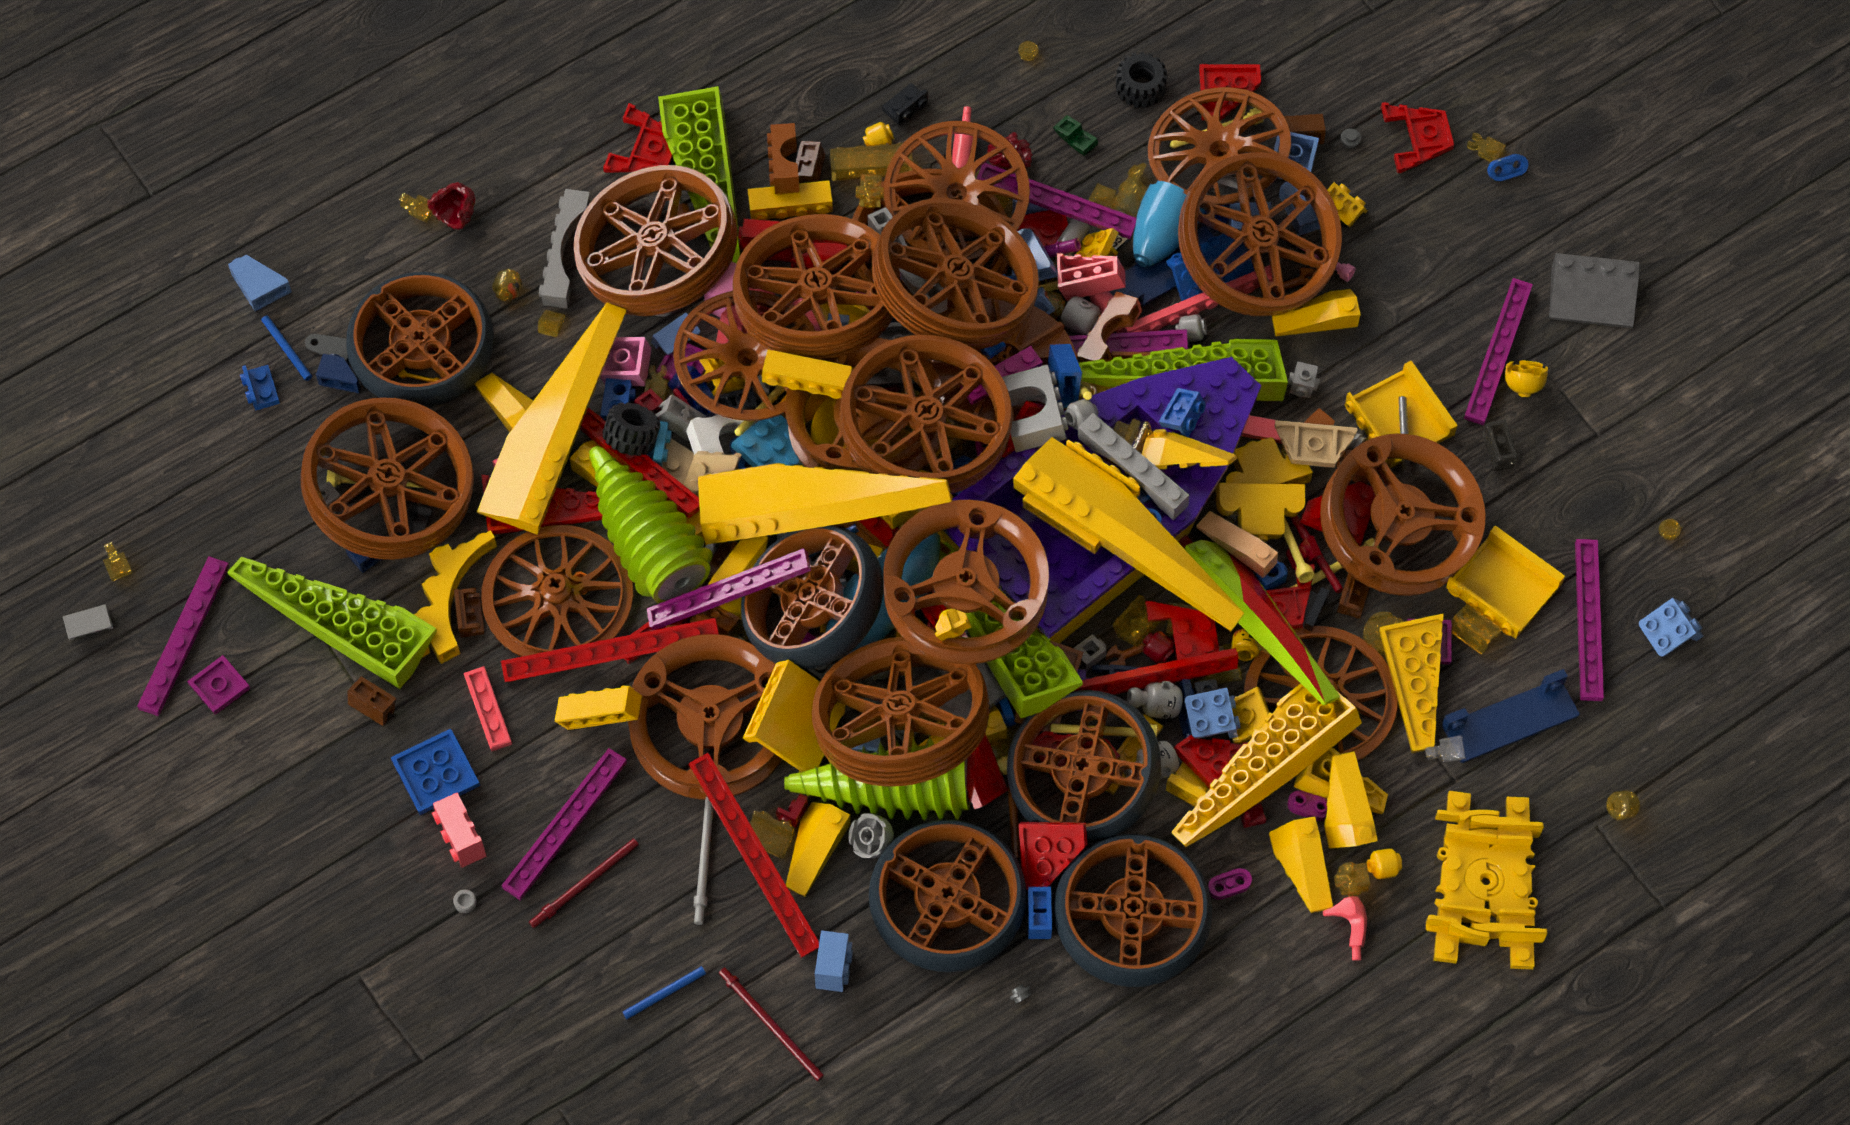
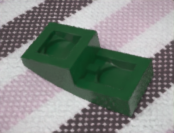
[1053,115,1098,156]

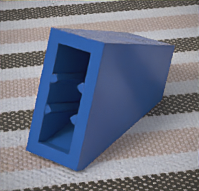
[1048,344,1082,408]

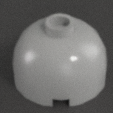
[849,814,894,858]

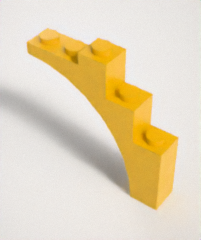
[414,531,497,664]

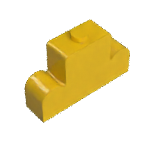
[1226,437,1313,484]
[1216,483,1305,542]

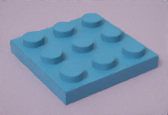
[731,415,805,467]

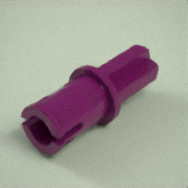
[1044,238,1081,257]

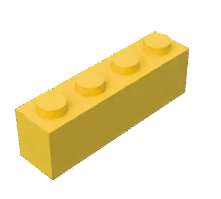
[748,181,833,220]
[762,350,852,399]
[555,686,642,730]

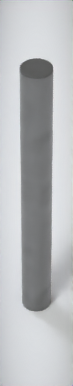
[1398,396,1411,476]

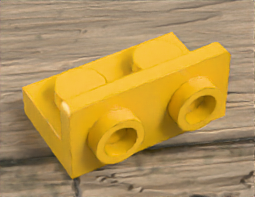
[1327,182,1368,227]

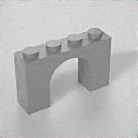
[1002,365,1068,452]

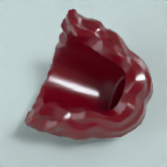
[987,132,1033,170]
[427,182,475,230]

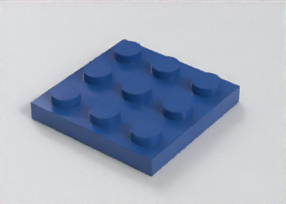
[391,729,480,815]

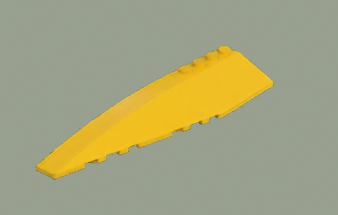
[477,303,627,535]
[1013,437,1244,631]
[698,463,952,545]

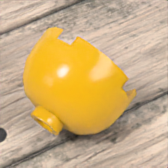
[1505,360,1548,397]

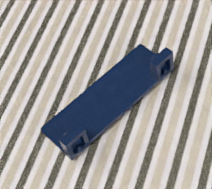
[1109,226,1214,307]
[1442,669,1579,763]

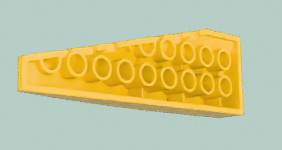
[1171,683,1362,847]

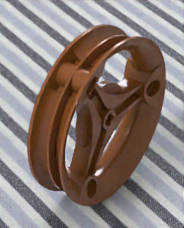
[785,338,946,472]
[1320,433,1485,596]
[884,500,1049,664]
[628,634,782,800]

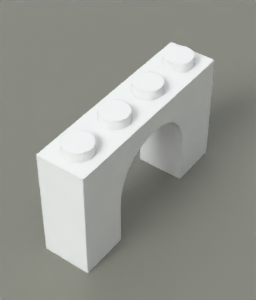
[686,415,759,455]

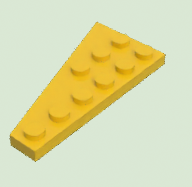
[1379,614,1443,753]

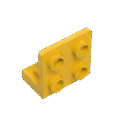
[1166,762,1210,807]

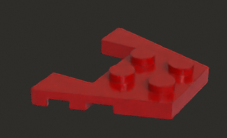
[1381,102,1454,173]
[603,103,673,173]
[1266,564,1315,629]
[1145,601,1219,660]

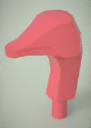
[1323,896,1367,961]

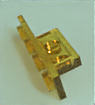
[1098,162,1148,231]

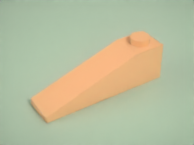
[1196,511,1278,578]

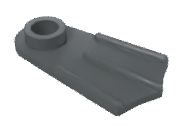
[305,334,348,361]

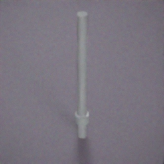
[693,797,713,925]

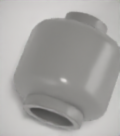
[1175,314,1207,343]
[1065,399,1098,430]

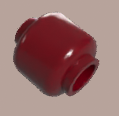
[1142,631,1175,663]

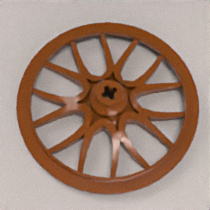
[1148,87,1291,205]
[884,121,1030,260]
[673,290,816,421]
[481,525,633,657]
[1244,626,1398,761]

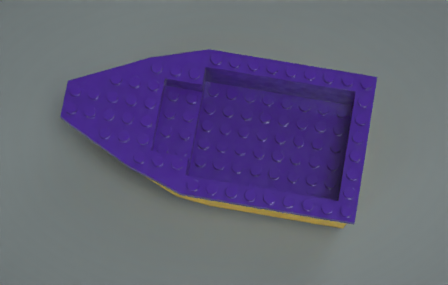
[941,357,1261,643]

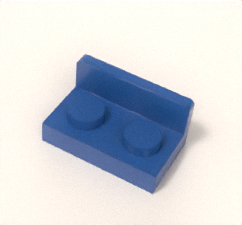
[240,365,280,411]
[1159,388,1206,437]

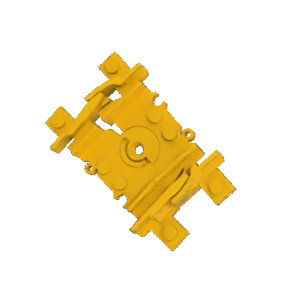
[1426,791,1547,969]

